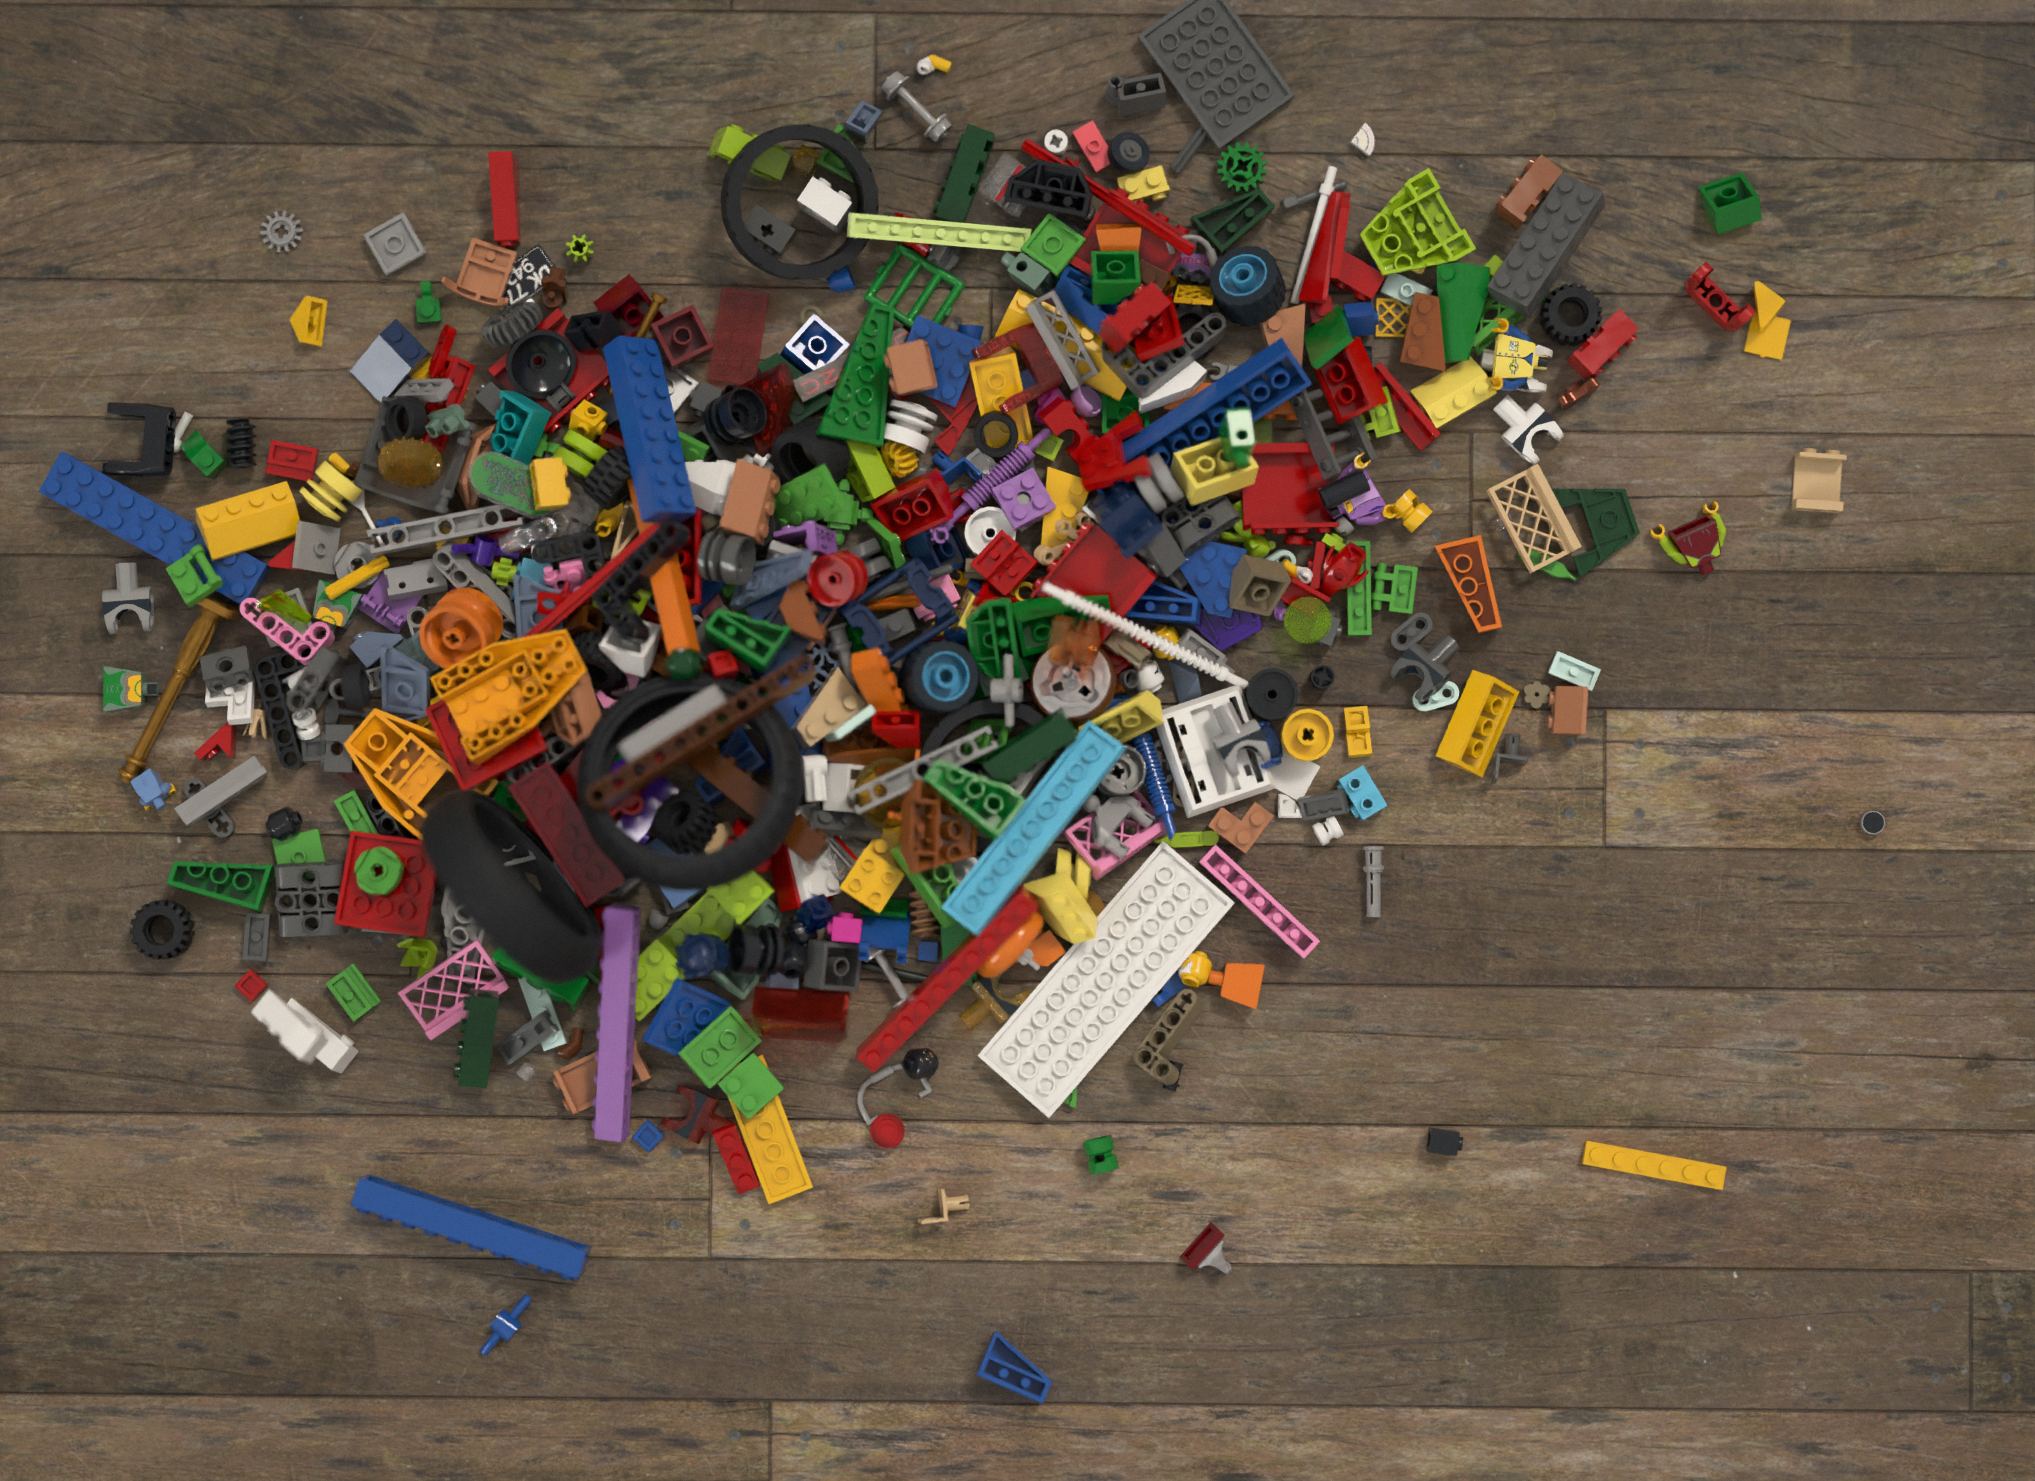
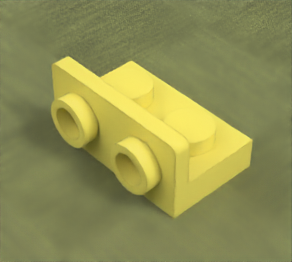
[1117,165,1170,203]

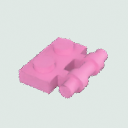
[543,558,587,592]

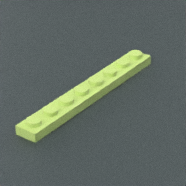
[847,213,1031,252]

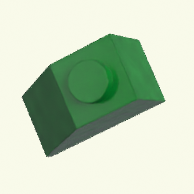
[180,430,230,480]

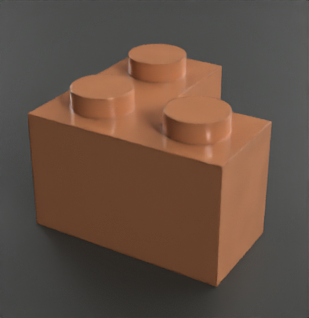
[1207,802,1274,854]

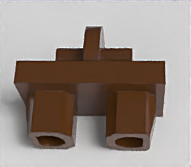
[541,267,569,309]

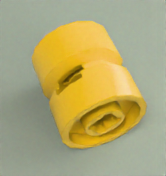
[1390,489,1433,533]

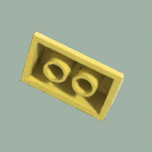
[1410,356,1497,429]
[1078,690,1164,744]
[1023,871,1097,945]

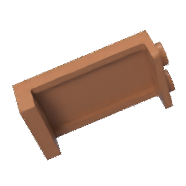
[552,1038,653,1115]

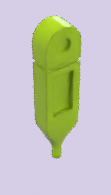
[1154,831,1219,848]

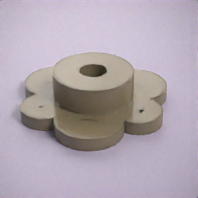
[1524,681,1550,709]

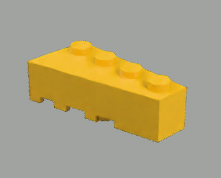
[1039,467,1089,568]

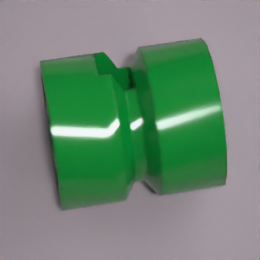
[1082,1135,1119,1175]

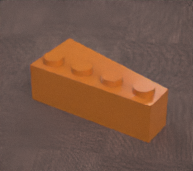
[1435,535,1502,634]

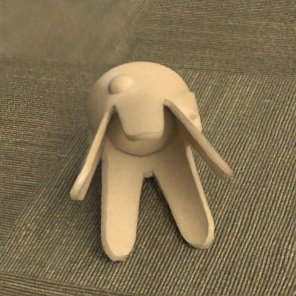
[242,703,267,739]

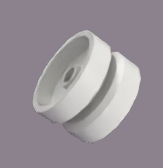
[965,506,1016,556]

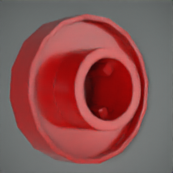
[870,1113,905,1148]

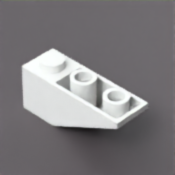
[1138,355,1207,414]

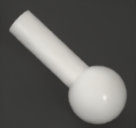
[174,412,193,453]

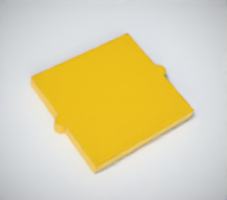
[1744,313,1791,360]

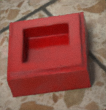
[234,969,269,1002]

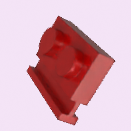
[265,440,319,482]

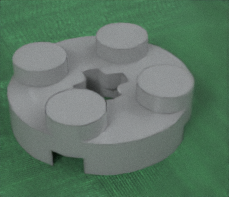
[334,542,382,589]

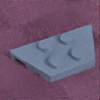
[513,574,565,639]
[380,643,430,722]

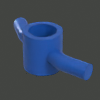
[480,1294,532,1355]

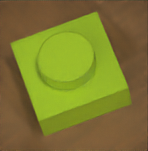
[1032,434,1064,462]
[1321,532,1345,553]

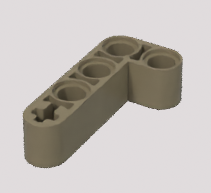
[1134,989,1204,1085]

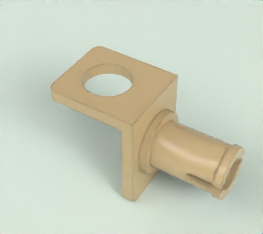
[918,1188,969,1224]

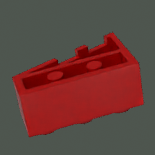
[1566,308,1639,381]

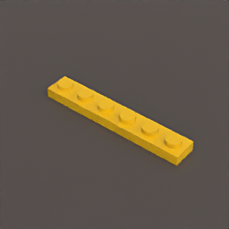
[1582,1140,1727,1190]

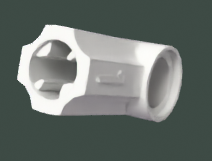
[800,754,828,802]

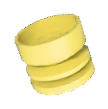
[299,460,364,522]

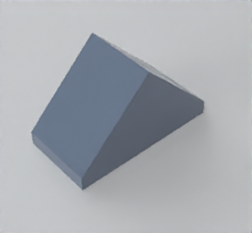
[844,101,882,143]

